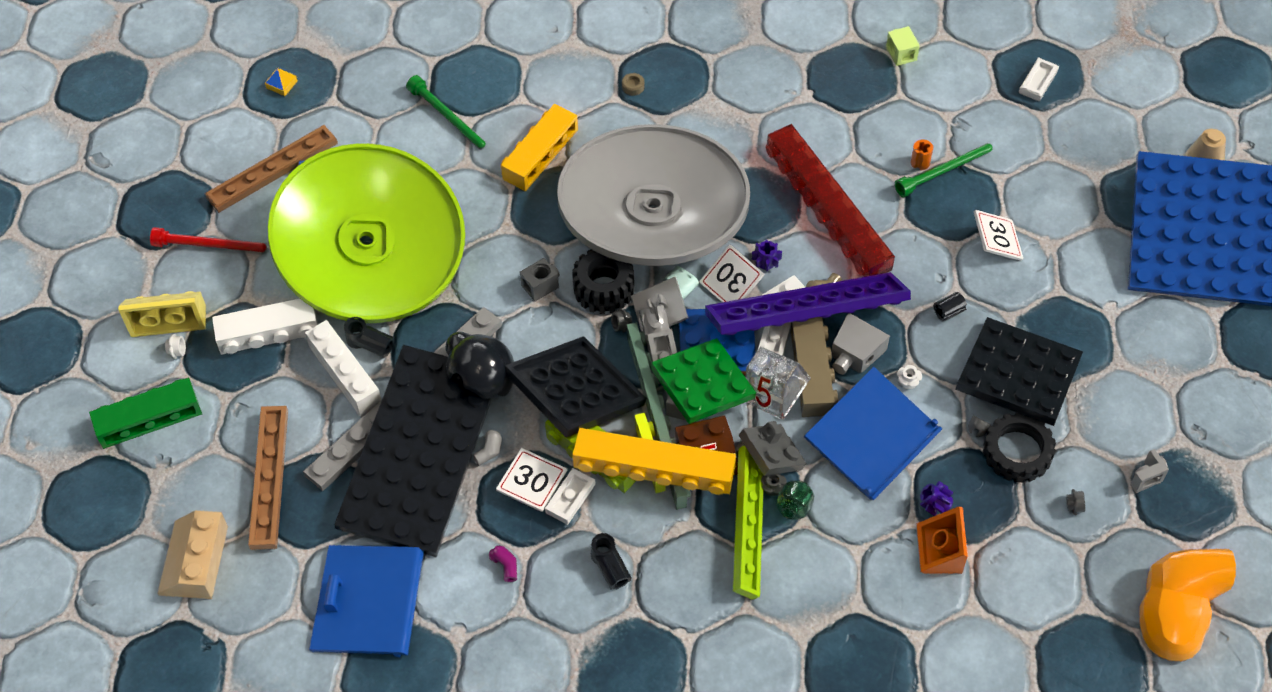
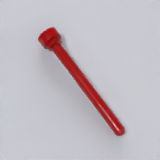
[150,227,267,252]

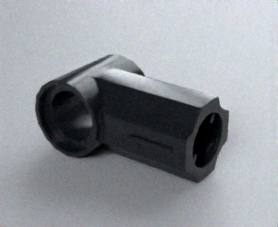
[344,317,395,357]
[591,533,632,590]

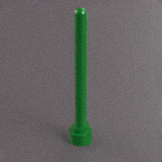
[406,75,486,149]
[894,143,993,197]

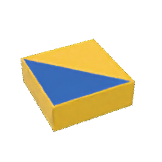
[265,68,298,96]

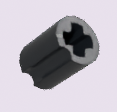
[933,292,967,321]

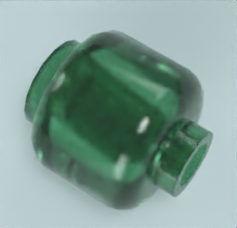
[776,481,814,520]

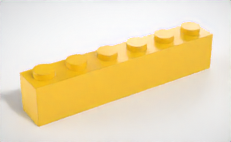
[573,428,736,495]

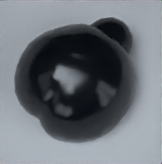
[445,332,514,399]

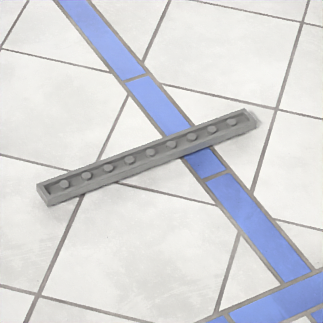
[303,307,502,491]

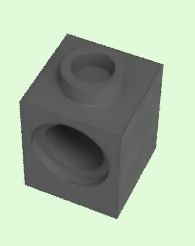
[520,258,560,302]

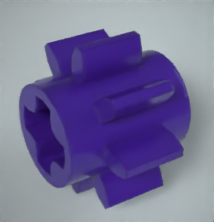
[751,240,782,271]
[920,481,953,516]

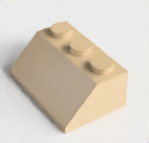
[158,510,228,599]

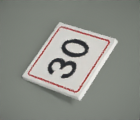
[974,210,1023,261]
[699,244,765,302]
[496,448,567,512]

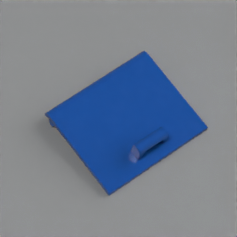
[804,367,943,500]
[309,545,424,658]

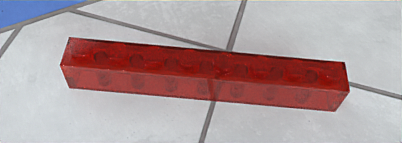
[765,124,895,277]

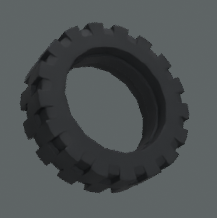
[983,413,1056,483]

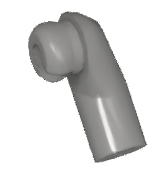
[473,430,502,466]

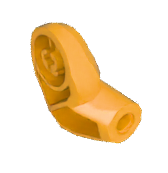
[1139,549,1236,661]

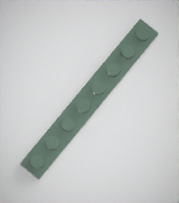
[627,322,691,510]

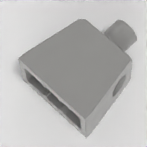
[831,313,890,375]

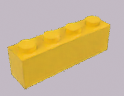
[501,104,578,192]

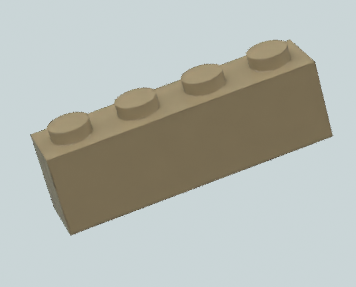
[790,317,838,417]

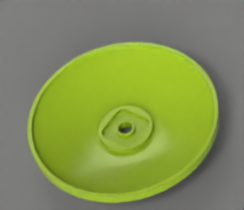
[268,143,465,324]

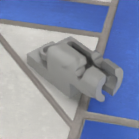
[639,305,677,384]

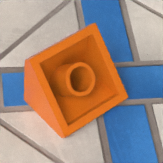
[916,506,968,574]

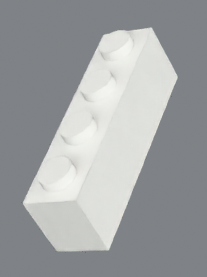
[212,299,318,355]
[305,320,381,418]

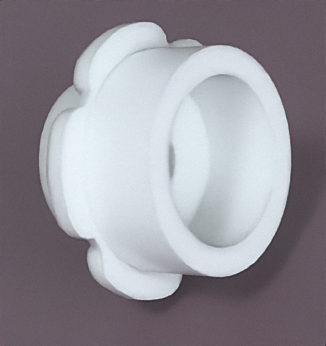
[165,334,186,359]
[897,365,922,389]

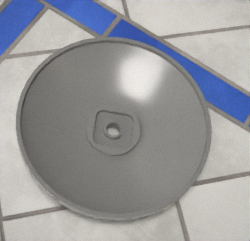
[557,124,750,266]

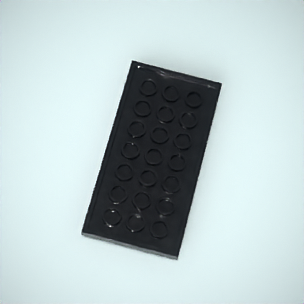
[334,345,493,557]

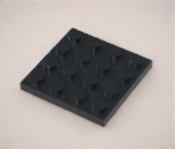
[955,317,1083,426]
[505,336,647,438]

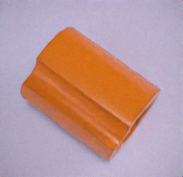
[910,139,933,170]

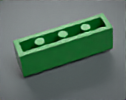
[89,377,202,449]

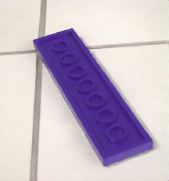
[705,272,911,335]

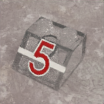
[745,346,811,420]

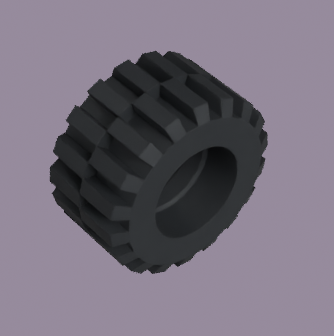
[572,249,634,314]

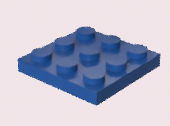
[679,309,757,376]

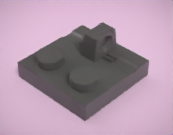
[739,421,807,476]

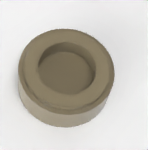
[622,73,645,96]

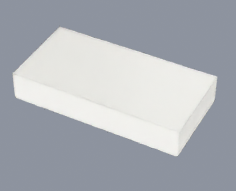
[1019,58,1059,102]

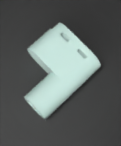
[663,266,699,300]

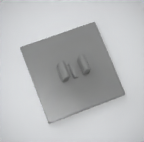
[631,277,688,331]

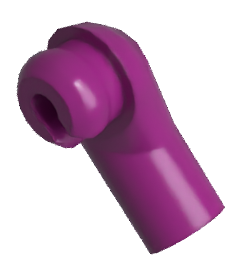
[489,545,517,582]

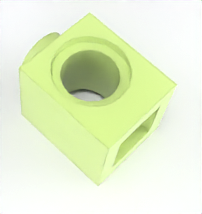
[886,26,920,66]

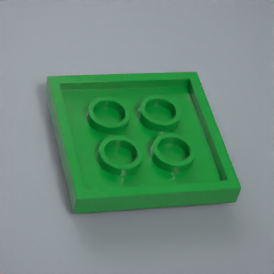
[650,338,756,424]

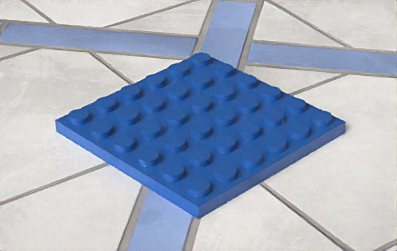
[1128,151,1272,306]

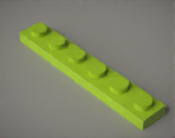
[733,445,763,600]

